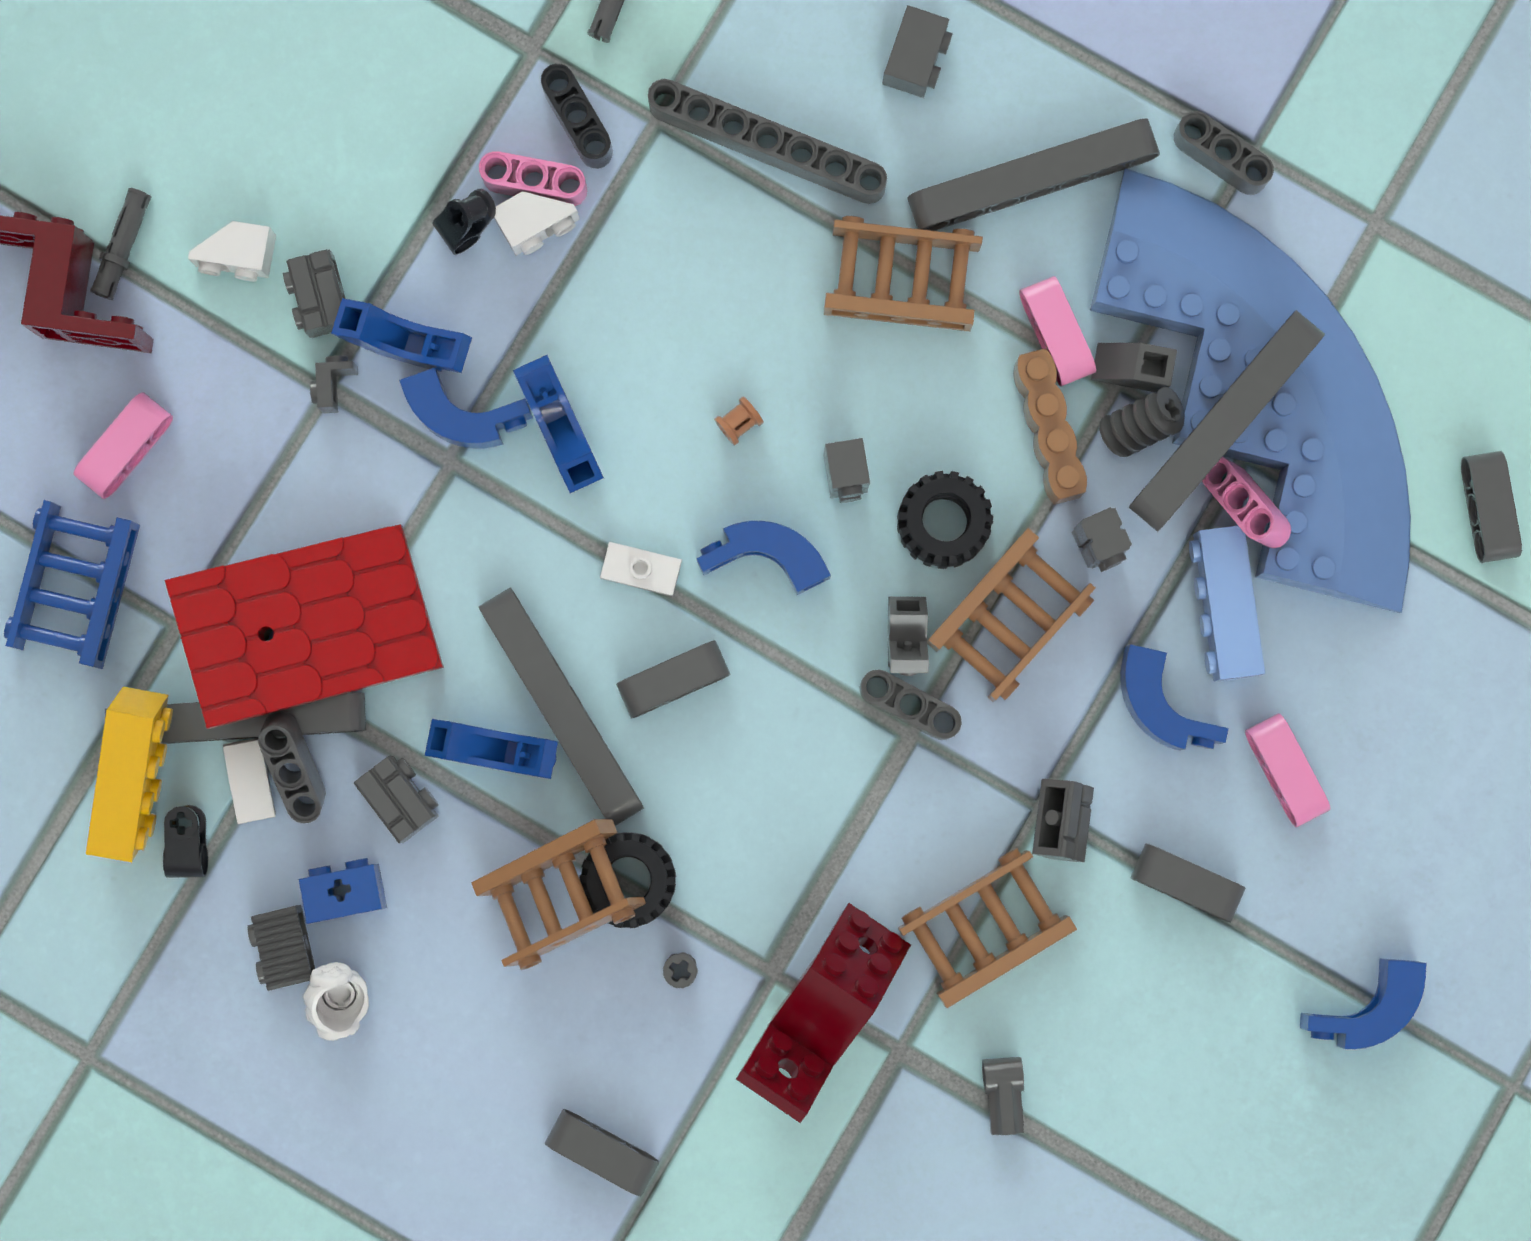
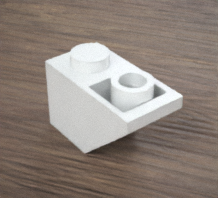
[494,191,580,256]
[188,221,276,282]

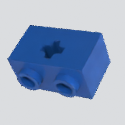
[298,858,387,924]

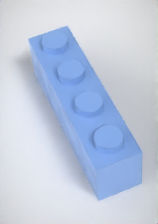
[1189,525,1265,682]

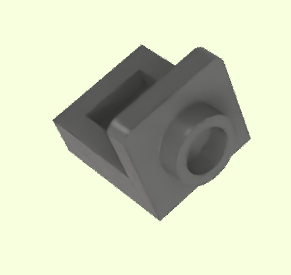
[310,356,358,413]

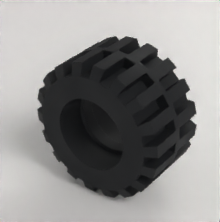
[897,471,993,569]
[579,833,676,928]

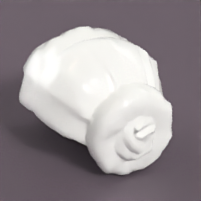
[303,962,369,1041]

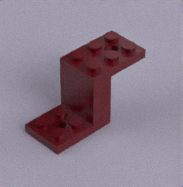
[0,212,154,353]
[736,903,911,1123]

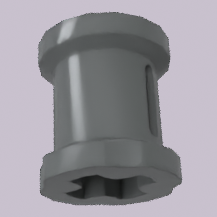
[663,952,698,988]

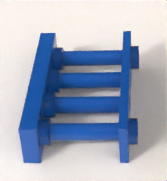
[4,500,140,669]

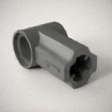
[982,1057,1024,1135]

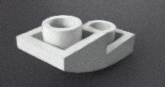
[223,738,276,824]

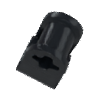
[432,189,496,255]
[163,805,208,878]

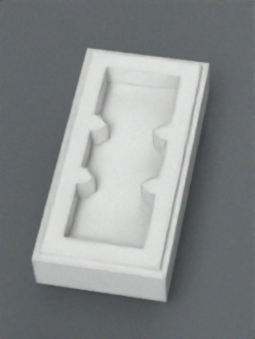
[600,542,682,597]

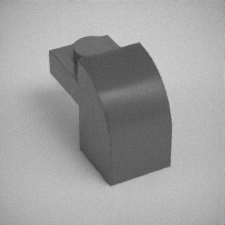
[888,597,929,676]

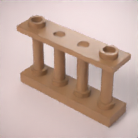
[824,216,983,332]
[927,528,1096,702]
[471,819,646,970]
[898,848,1077,1008]

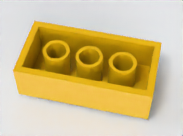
[86,686,173,863]

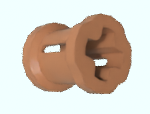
[714,396,764,445]

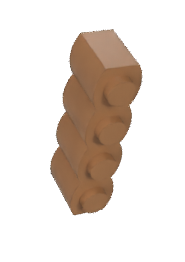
[1013,348,1087,505]

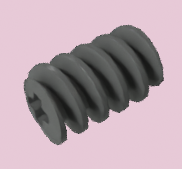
[1099,387,1185,457]

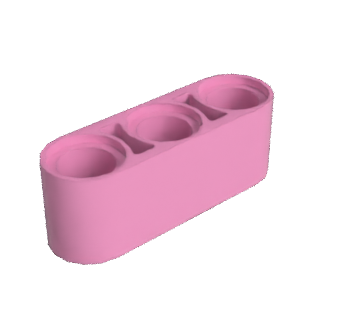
[479,151,587,206]
[1019,276,1096,386]
[73,392,173,499]
[1202,457,1291,548]
[1245,713,1331,828]

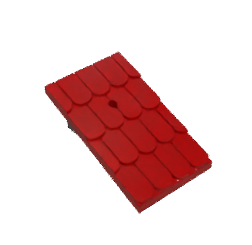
[164,524,444,729]

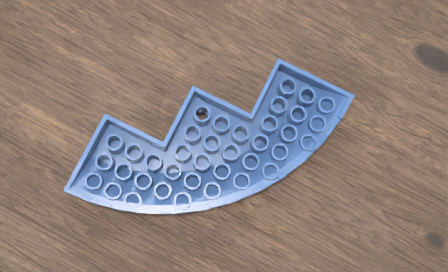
[1090,168,1411,613]

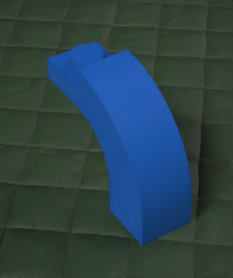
[331,298,472,373]
[513,355,604,493]
[399,367,533,449]
[696,521,831,595]
[1120,644,1229,751]
[425,719,558,779]
[1300,958,1427,1049]

